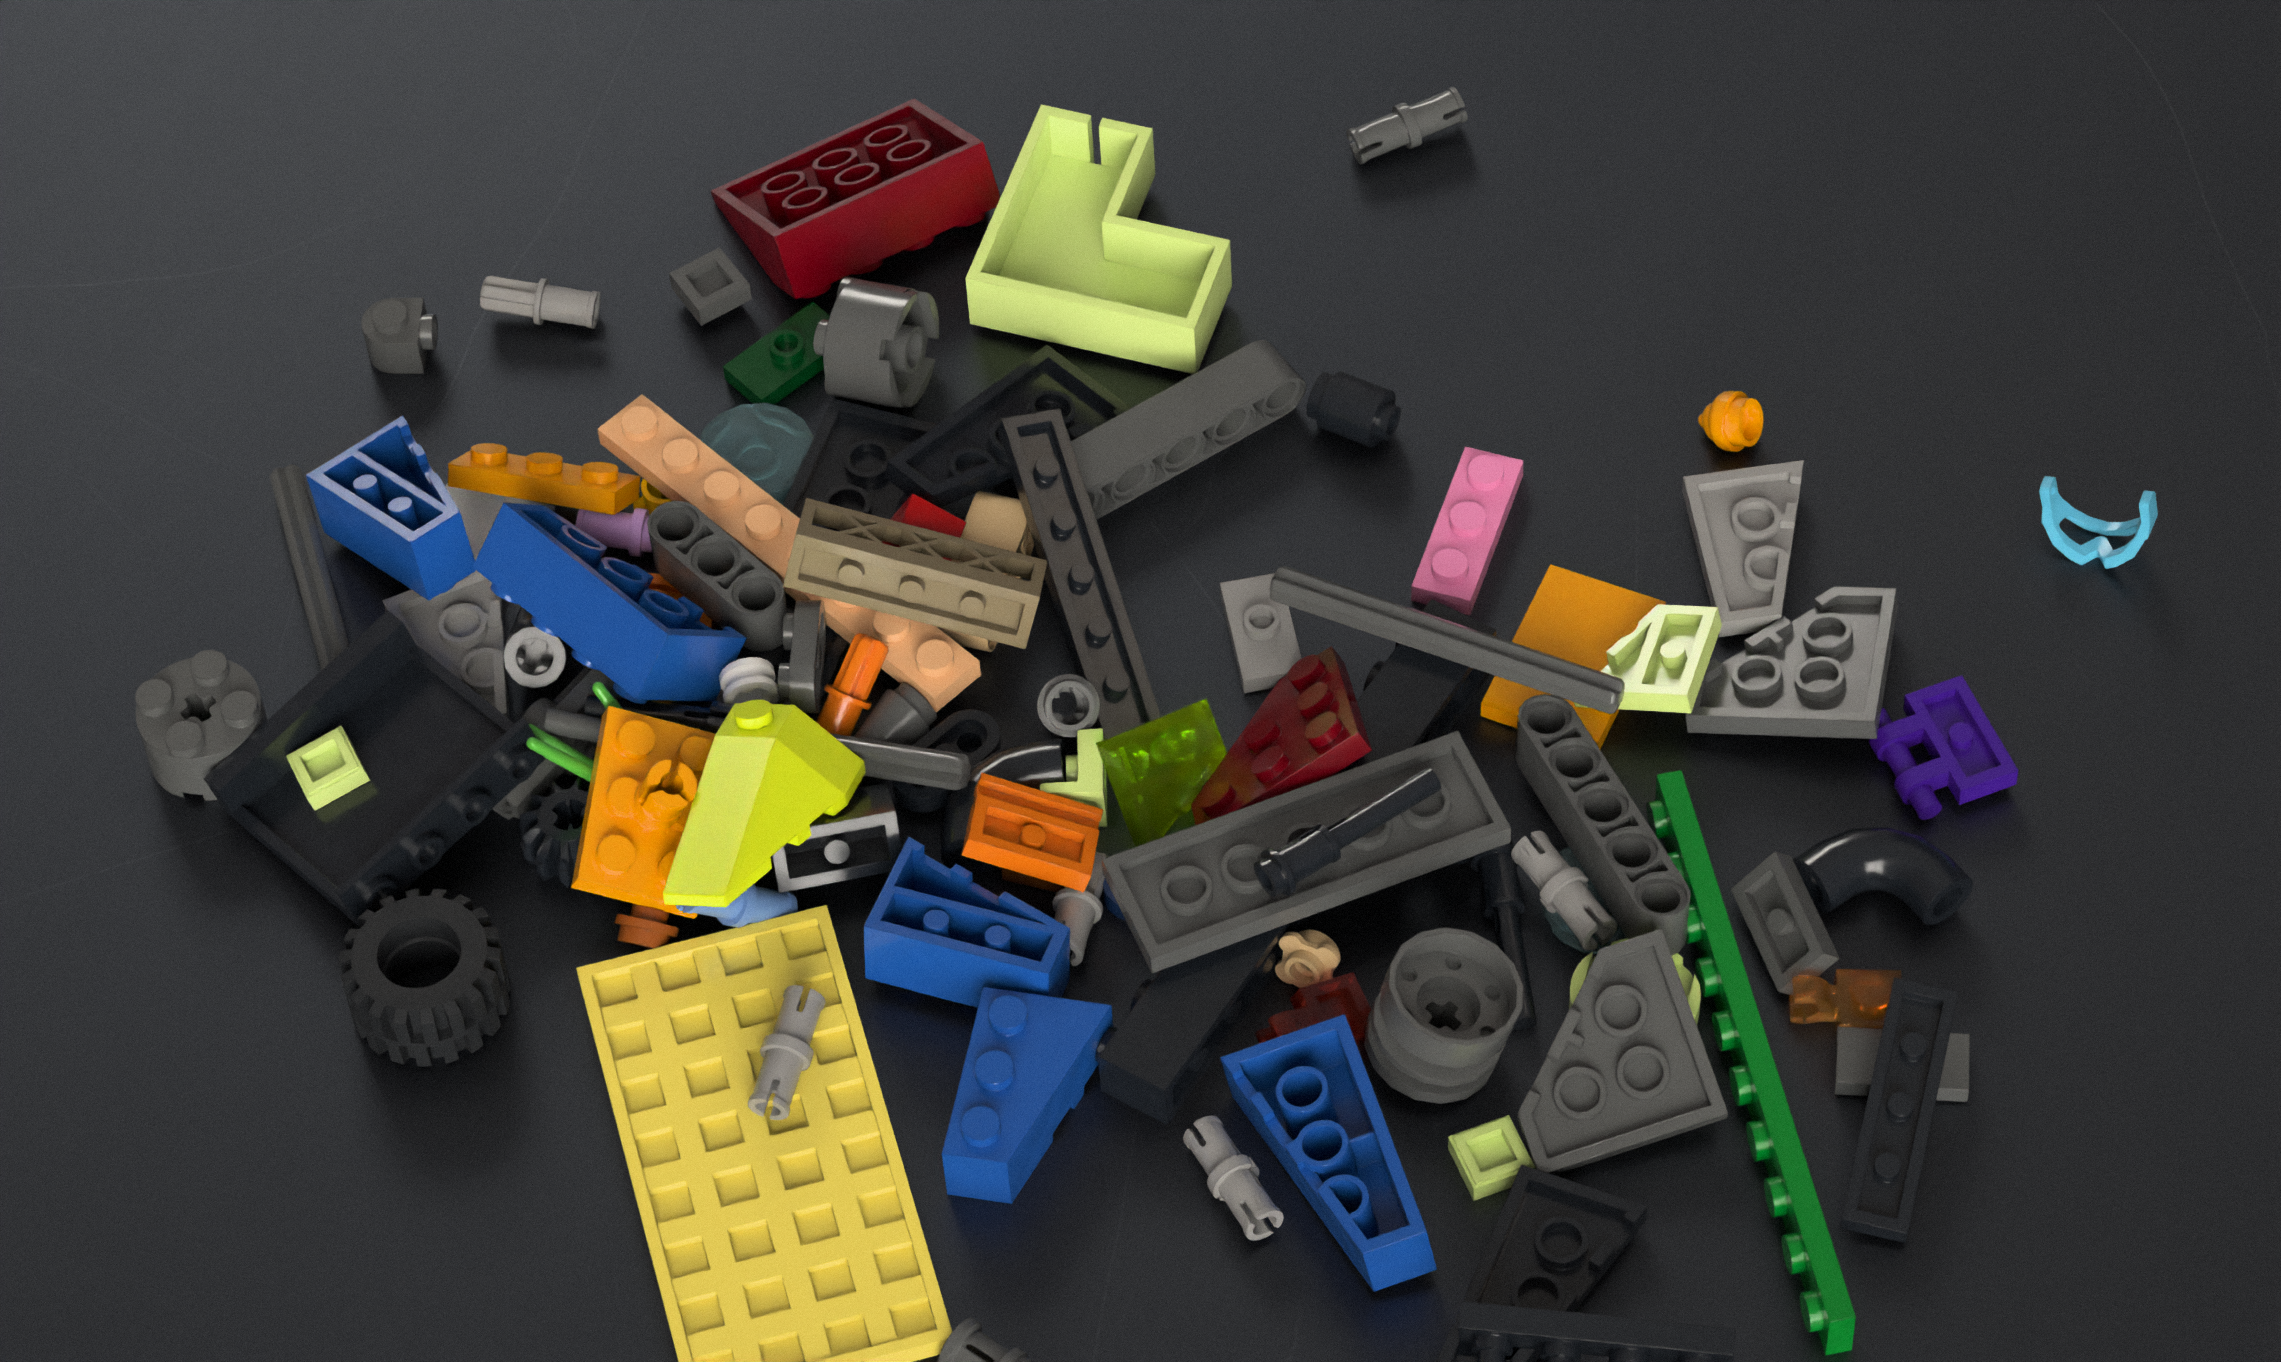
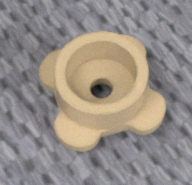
[1275,930,1341,996]

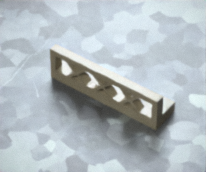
[783,498,1047,649]

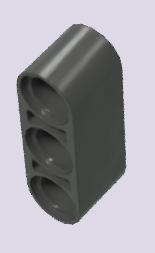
[647,501,788,652]

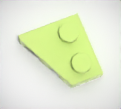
[1574,604,1722,713]

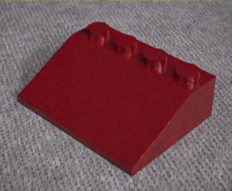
[711,99,1001,299]

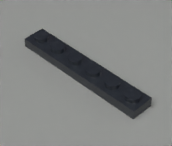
[998,409,1165,751]

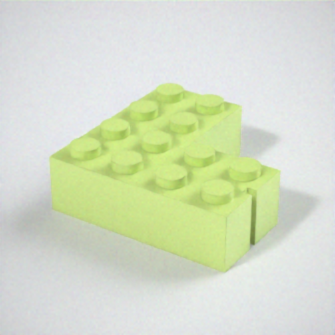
[965,104,1232,374]

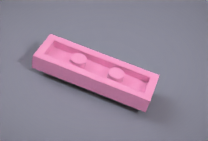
[1411,447,1524,615]

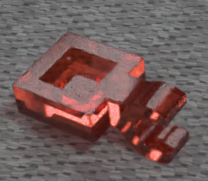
[1255,972,1371,1044]

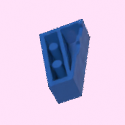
[306,415,476,601]
[864,836,1070,1008]

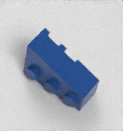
[942,987,1113,1204]

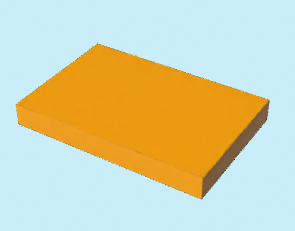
[1480,564,1666,749]

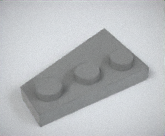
[1682,460,1804,637]
[383,570,510,719]

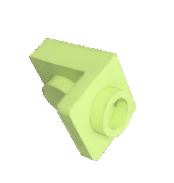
[1040,728,1107,827]

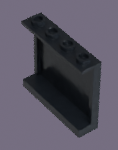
[204,610,546,927]

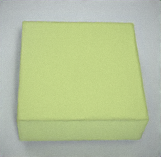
[286,726,370,811]
[1448,1115,1535,1201]

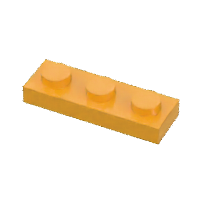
[448,443,640,515]

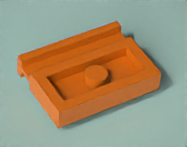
[961,773,1103,892]

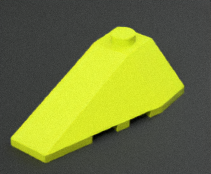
[663,699,866,907]

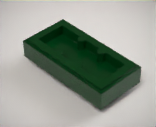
[723,301,830,413]

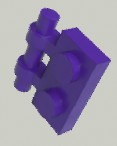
[1869,675,2019,820]

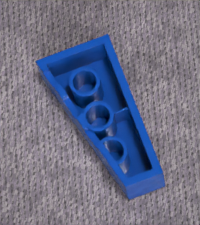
[472,503,747,704]
[1220,1014,1437,1292]

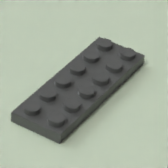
[1102,731,1511,973]

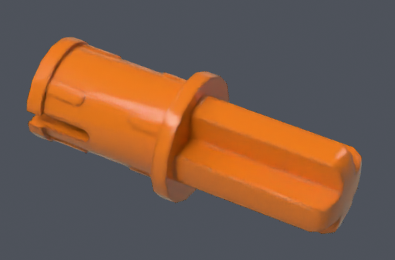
[816,633,889,736]

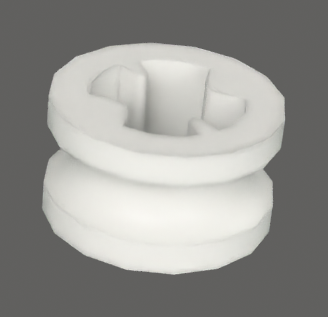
[719,657,779,704]

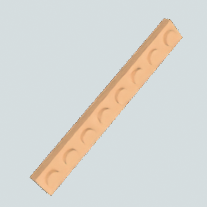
[597,394,981,713]

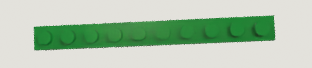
[1646,770,1856,1356]

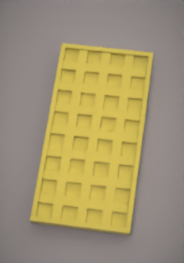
[576,905,952,1362]

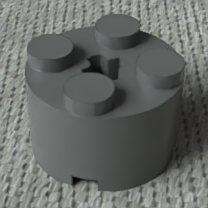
[813,277,939,408]
[135,650,268,801]

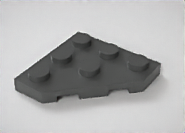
[1685,586,1898,739]
[1517,929,1728,1175]

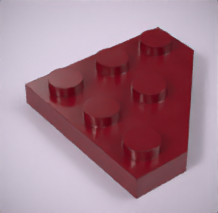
[1191,646,1372,825]

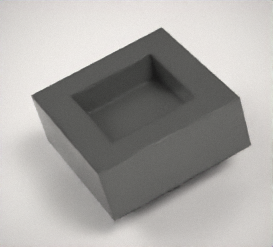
[669,247,752,326]

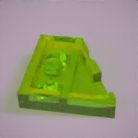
[1096,698,1227,847]

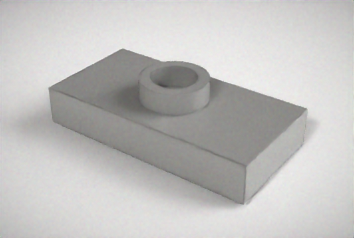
[1220,573,1301,693]

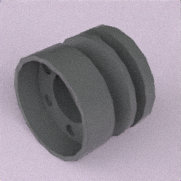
[1364,927,1523,1104]

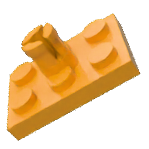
[571,706,715,919]

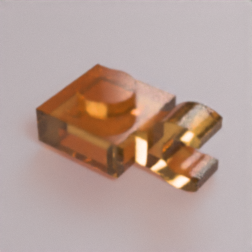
[1789,969,1902,1034]

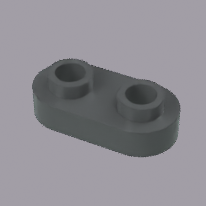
[778,600,826,713]

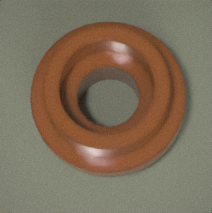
[614,904,679,949]

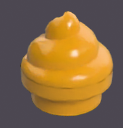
[1698,391,1763,452]

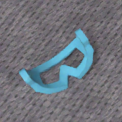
[2039,476,2158,569]

